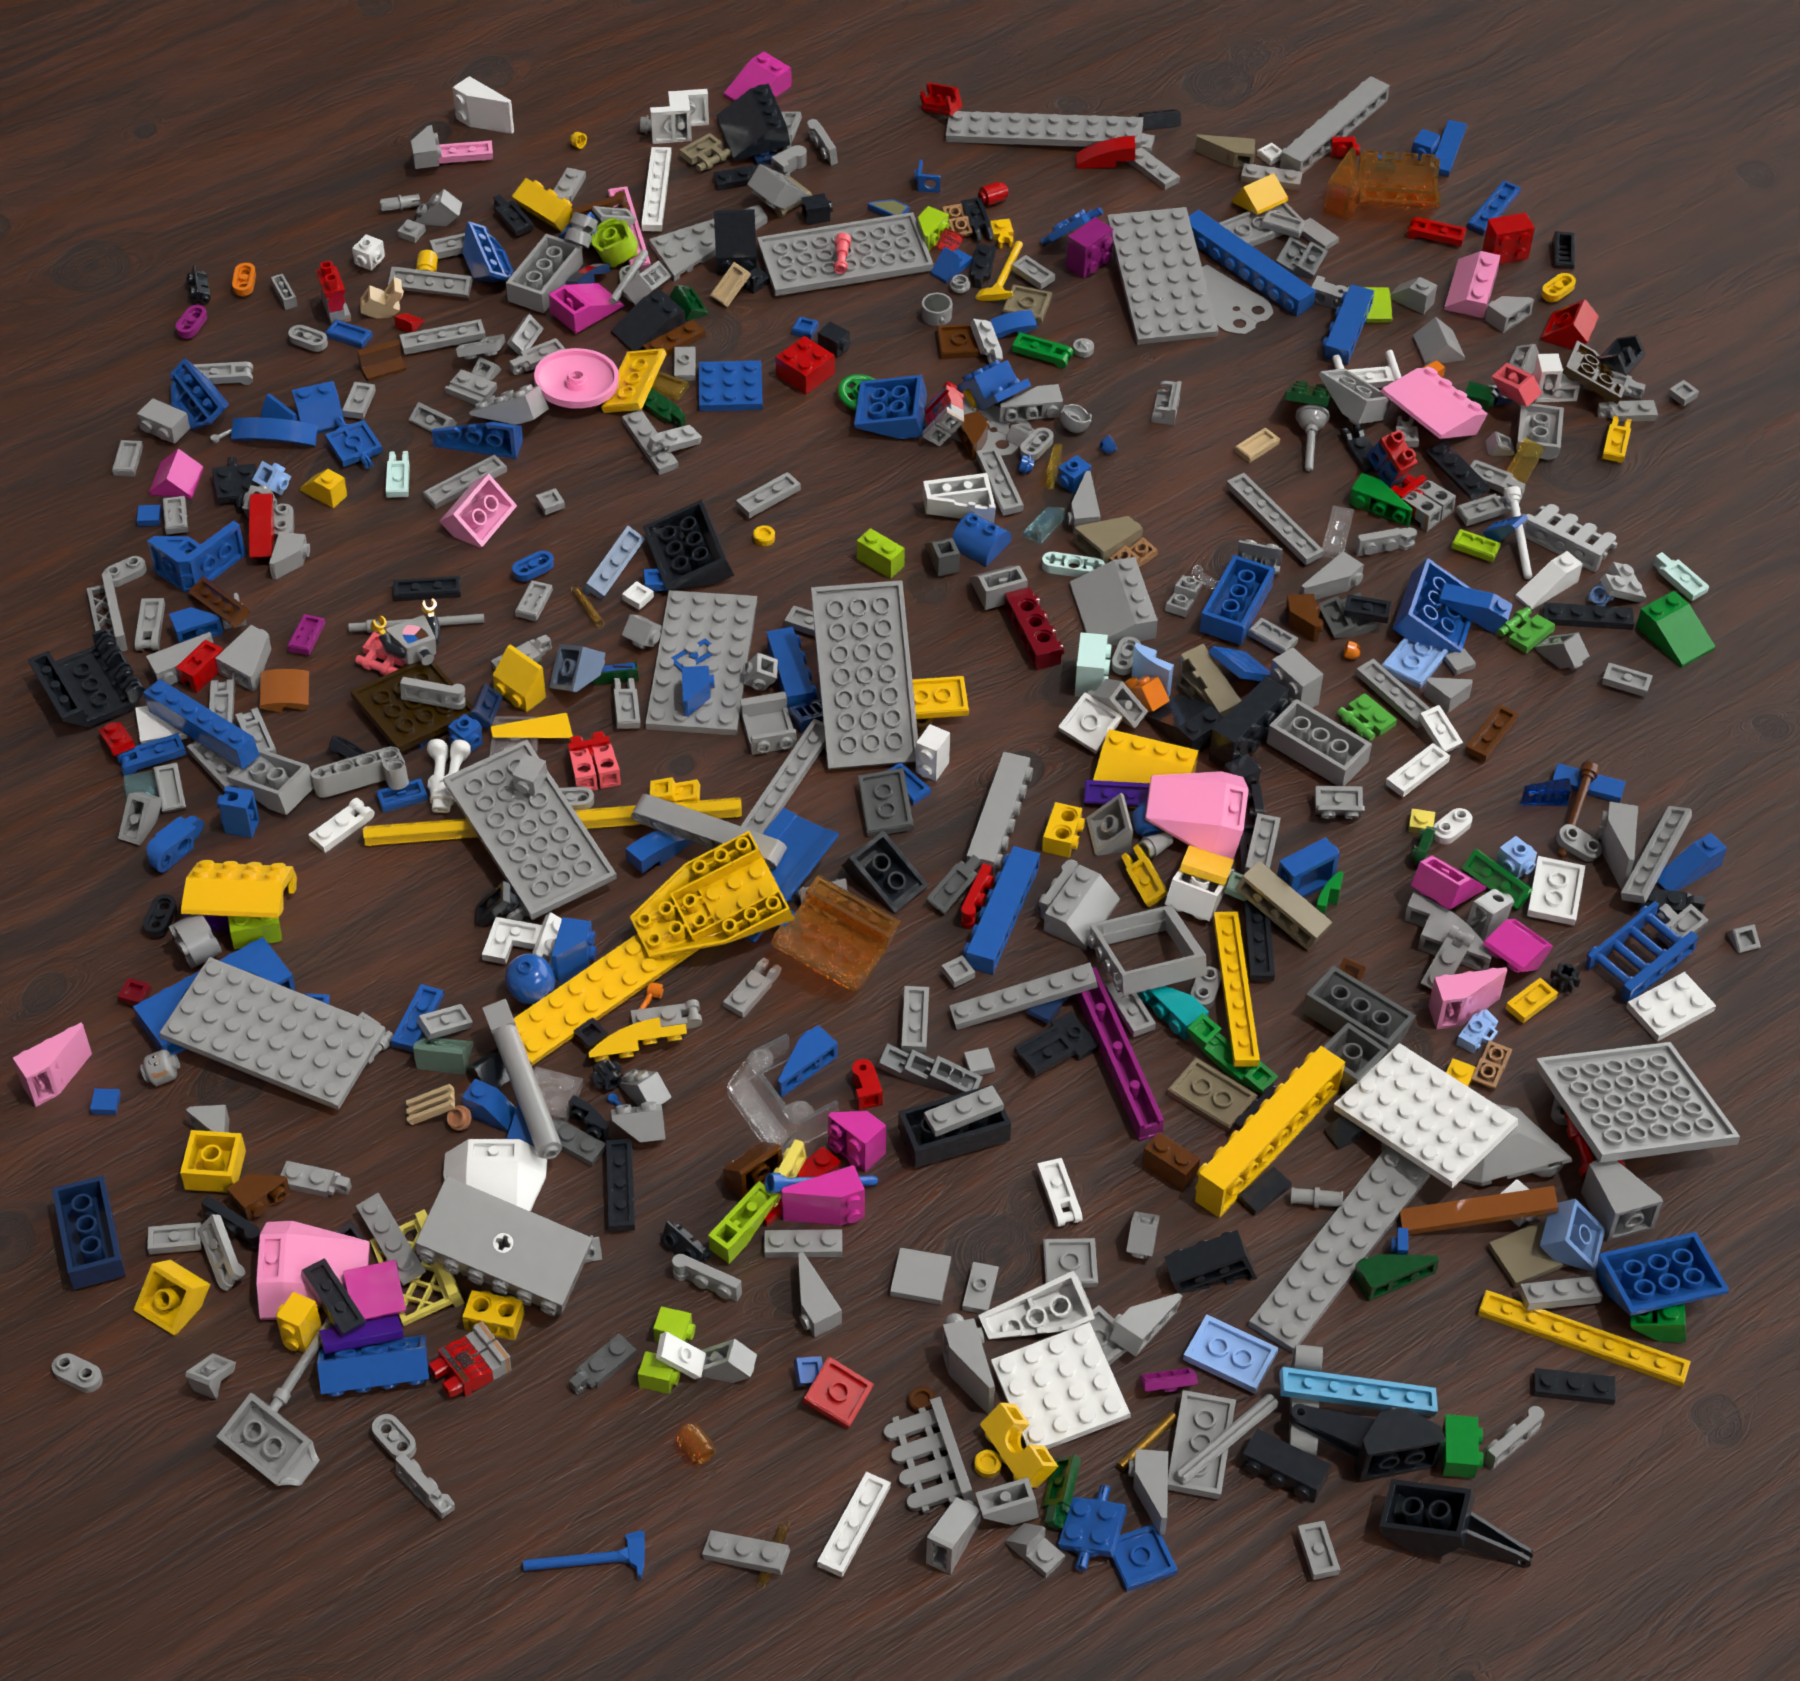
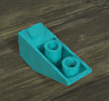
[1137,986,1209,1040]

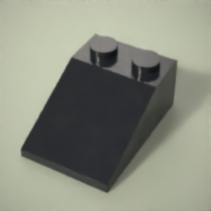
[714,209,757,274]
[611,289,685,351]
[1144,694,1224,754]
[841,830,929,914]

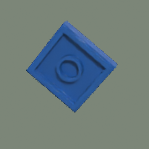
[1110,1524,1178,1592]

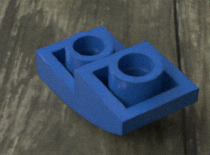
[990,310,1038,339]

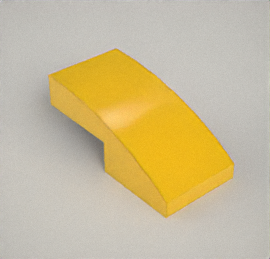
[650,777,700,802]

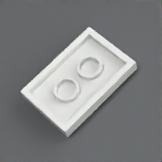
[1527,856,1585,926]
[1626,972,1716,1042]

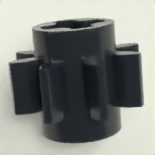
[1550,963,1581,993]
[591,1059,623,1090]

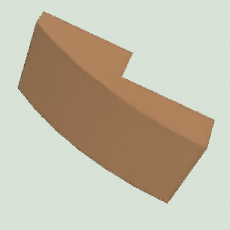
[942,203,973,237]
[1109,537,1158,567]
[1471,1040,1512,1090]

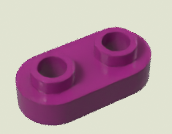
[176,305,208,339]

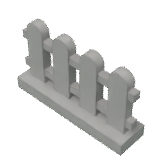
[1523,504,1618,573]
[884,1397,976,1514]

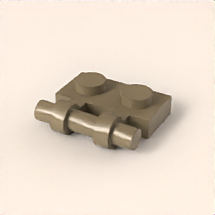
[679,133,731,172]

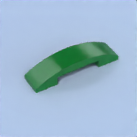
[1187,1013,1279,1094]

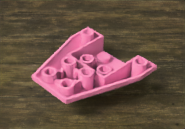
[1145,772,1248,859]
[256,1221,370,1320]

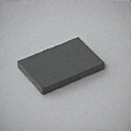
[858,768,914,837]

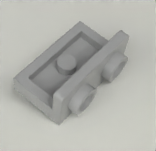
[1315,786,1365,819]

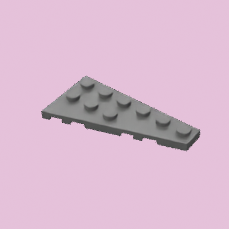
[649,205,768,282]

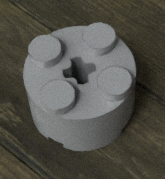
[168,914,222,969]

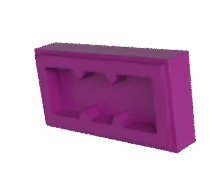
[287,614,326,655]
[1139,1368,1198,1392]

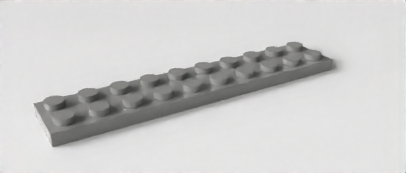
[946,111,1143,148]
[1249,1146,1430,1354]

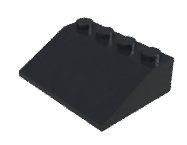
[717,83,791,161]
[643,499,734,590]

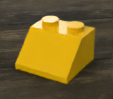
[493,645,546,713]
[134,1260,211,1335]

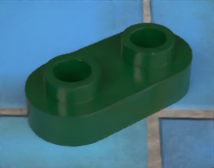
[1410,826,1436,867]

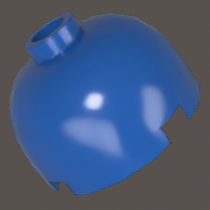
[505,954,555,1004]

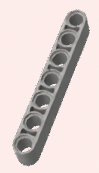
[631,794,787,870]

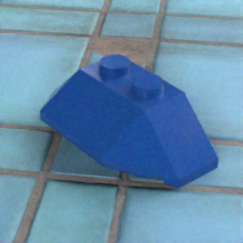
[462,221,514,283]
[170,358,229,430]

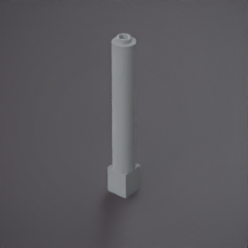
[483,999,562,1159]

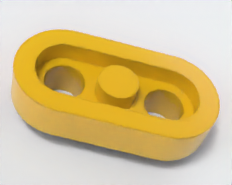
[1541,273,1576,302]

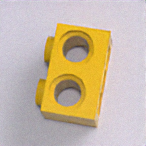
[1042,802,1085,858]
[462,1290,524,1341]

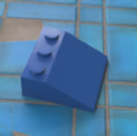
[854,375,927,439]

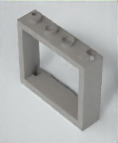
[1088,905,1207,995]

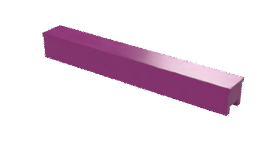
[1075,967,1164,1141]

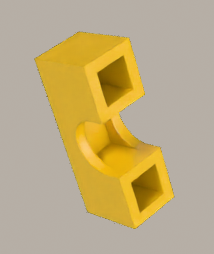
[980,1403,1059,1488]

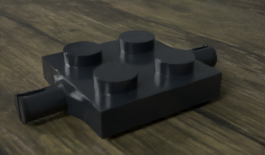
[212,456,260,513]

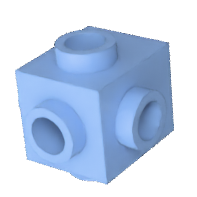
[252,461,292,495]
[1496,836,1537,878]

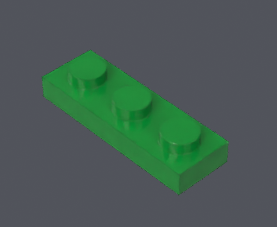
[1462,849,1533,909]

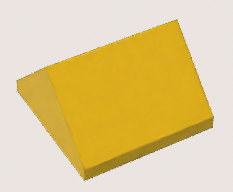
[1232,173,1288,215]

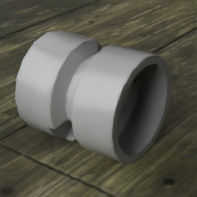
[564,212,598,249]

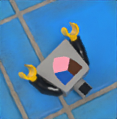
[370,598,441,665]

